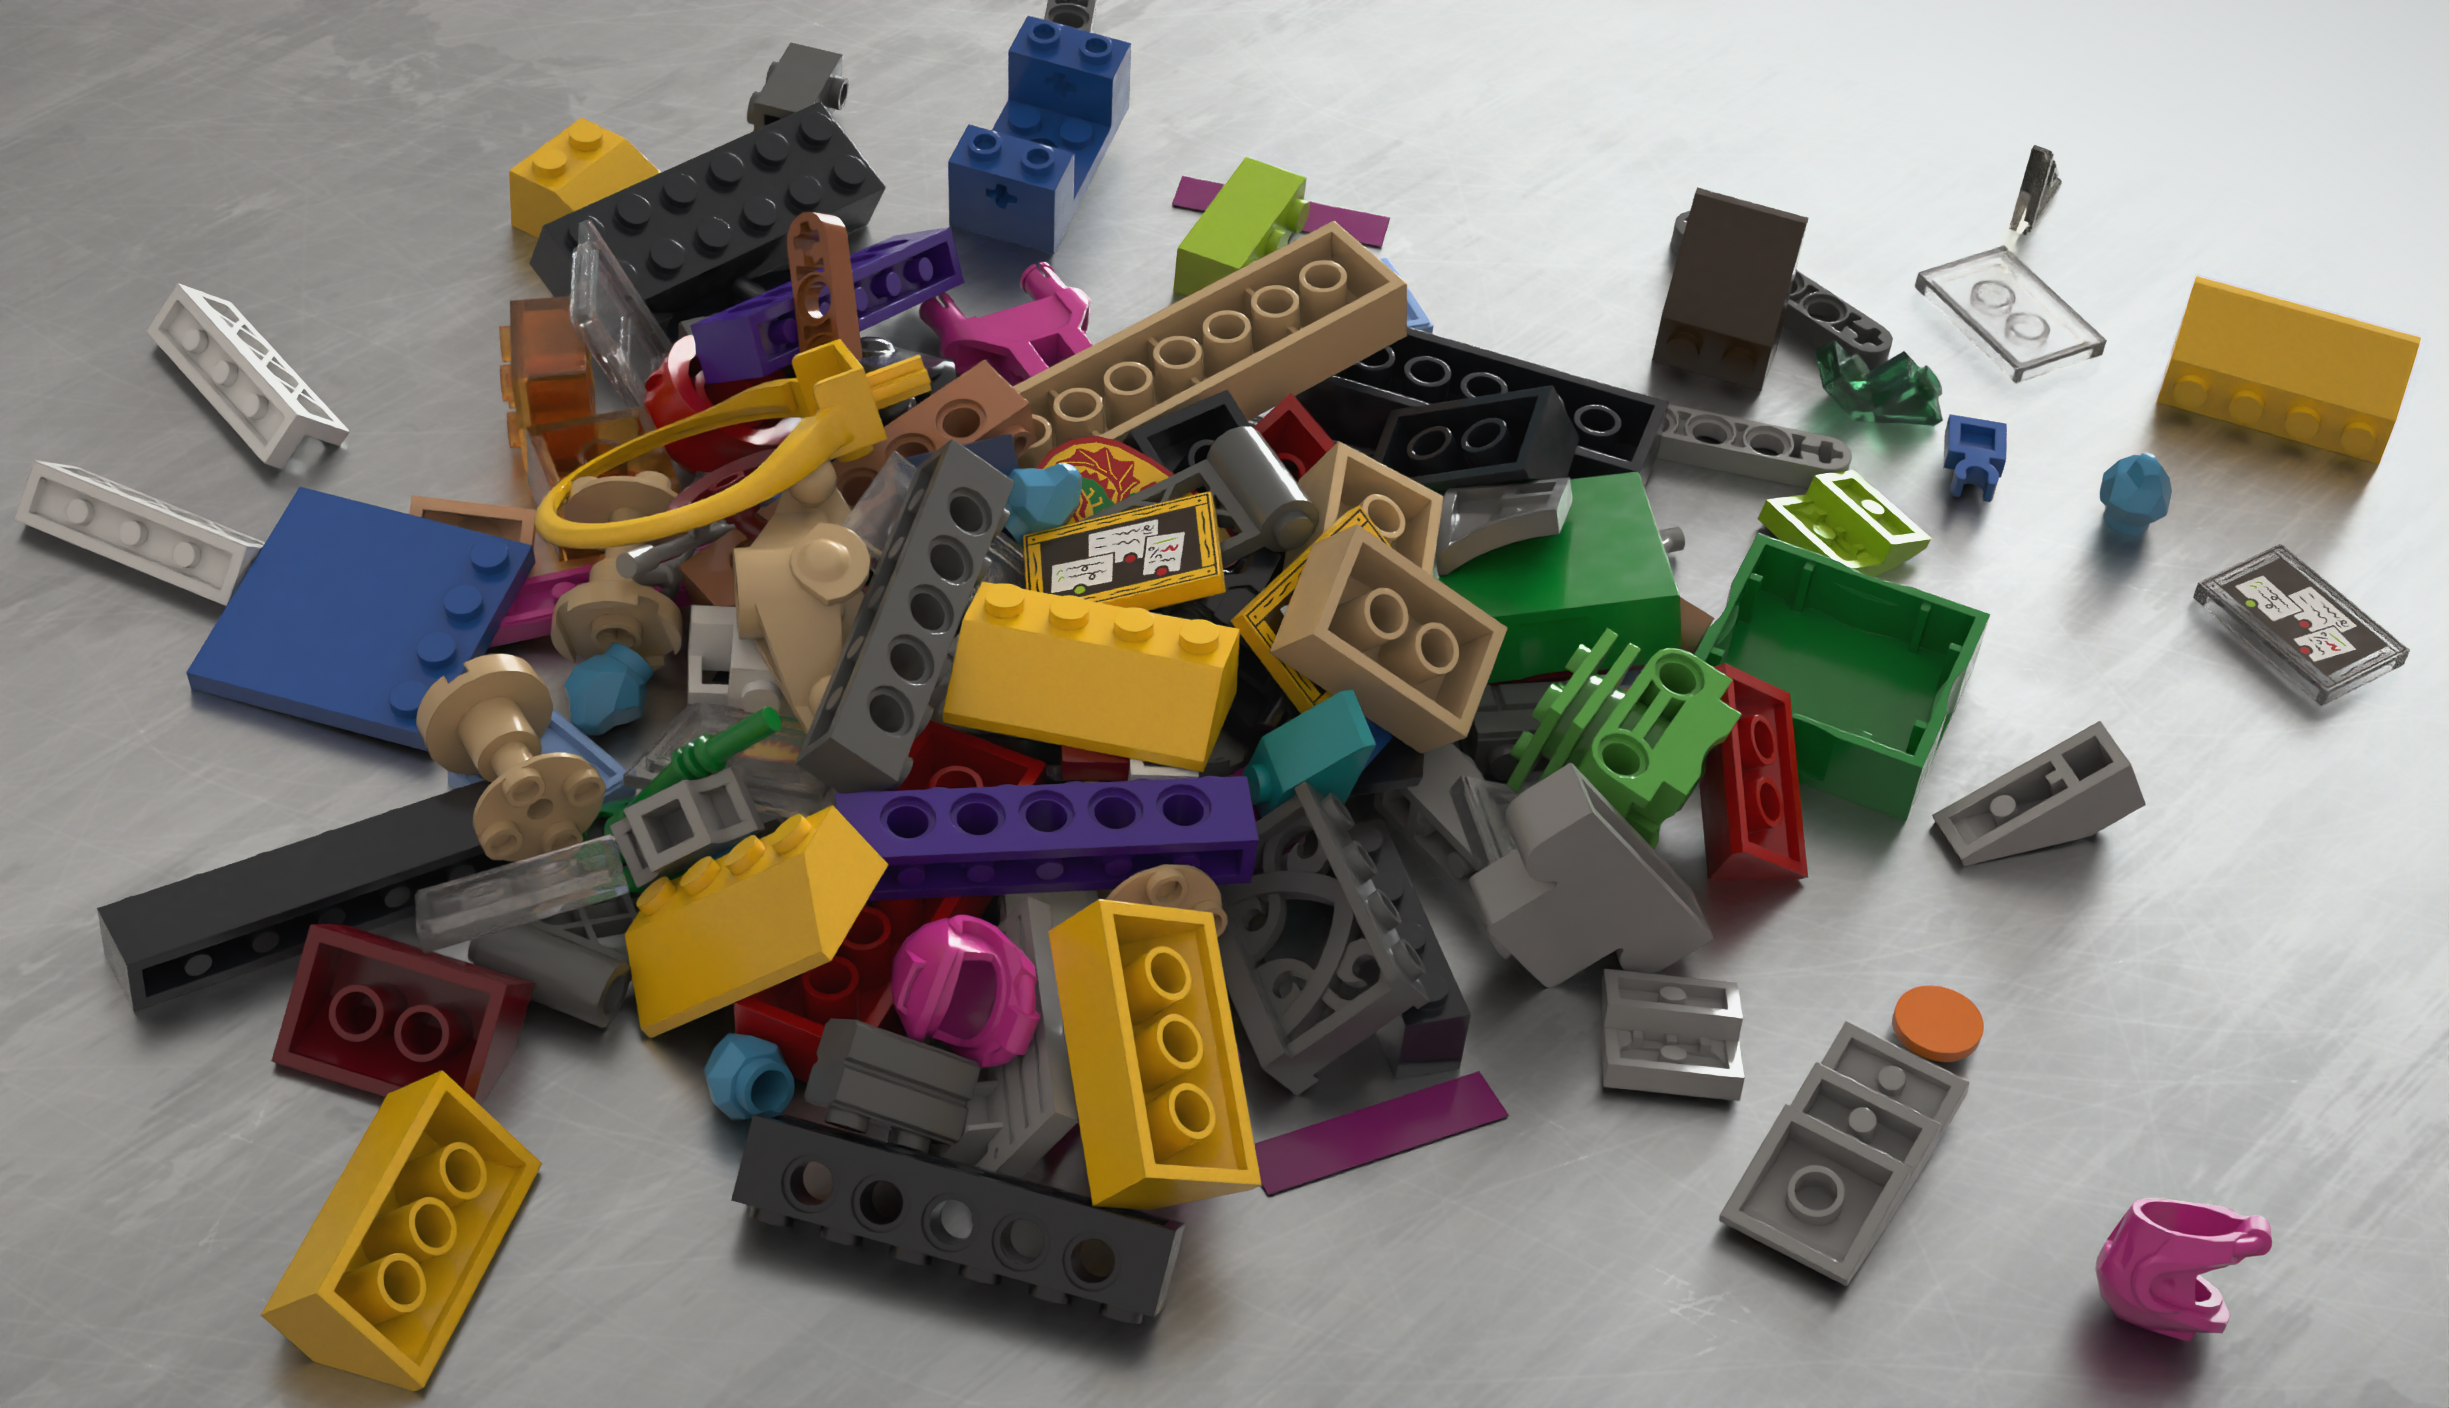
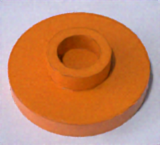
[1892,985,1984,1062]

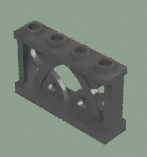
[1216,781,1430,1095]

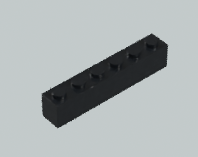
[97,780,527,1012]

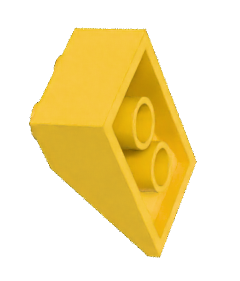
[509,117,661,239]

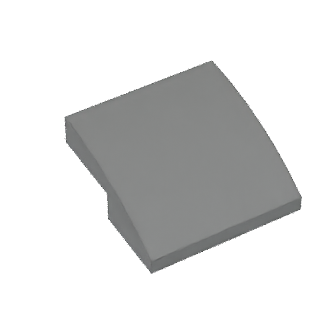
[1601,969,1745,1101]

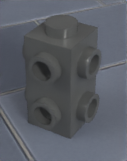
[747,42,849,131]

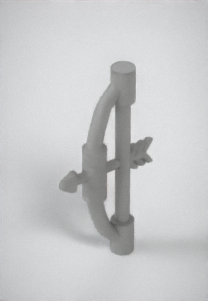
[616,507,763,601]

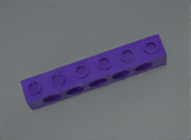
[690,227,965,385]
[835,776,1259,901]

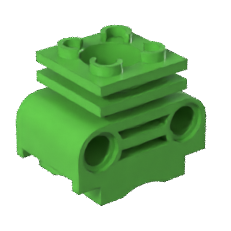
[1506,628,1742,849]

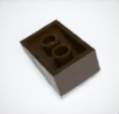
[1652,187,1809,391]

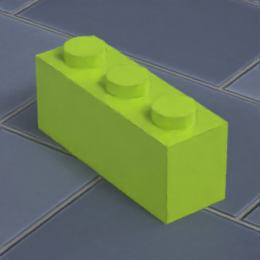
[1173,157,1310,296]

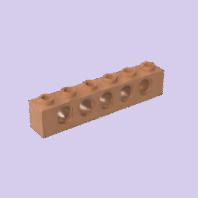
[678,360,1037,607]

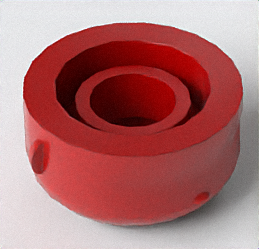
[643,334,803,478]

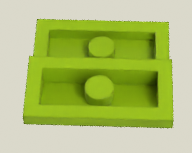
[1757,470,1931,577]

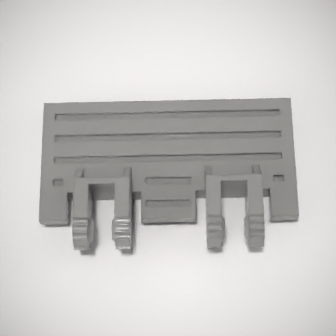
[925,896,1079,1178]

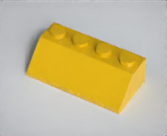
[2157,276,2421,464]
[943,581,1240,772]
[625,805,888,1038]
[1048,899,1262,1210]
[261,1070,542,1391]

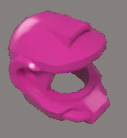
[891,915,1041,1068]
[2095,1198,2272,1342]

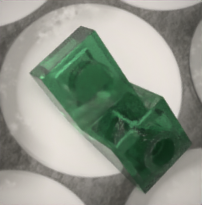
[1816,340,1943,426]

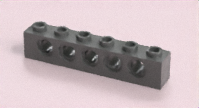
[795,438,1014,793]

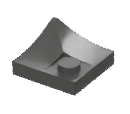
[1435,477,1573,575]

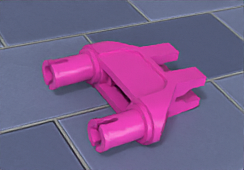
[919,262,1093,387]

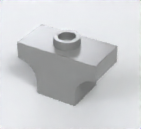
[610,767,766,888]

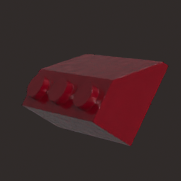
[271,924,535,1107]

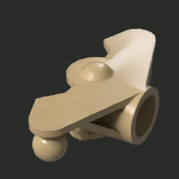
[733,460,870,735]

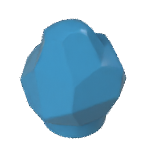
[2099,453,2172,535]
[1005,463,1082,548]
[564,643,654,735]
[704,1033,795,1121]

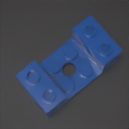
[948,15,1131,254]

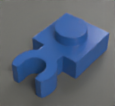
[1943,414,2007,502]

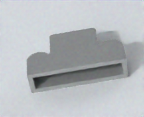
[1469,763,1714,987]

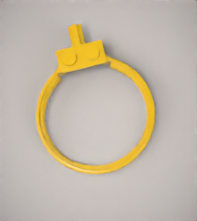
[534,339,932,549]

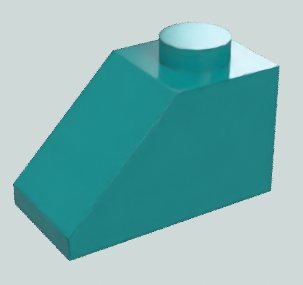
[1243,689,1376,819]

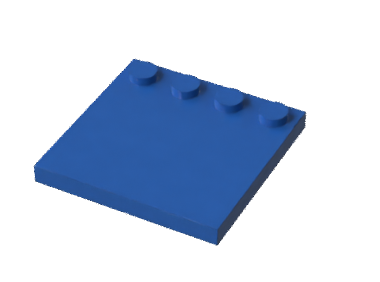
[186,487,535,751]

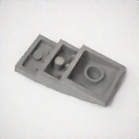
[1719,1021,1970,1286]

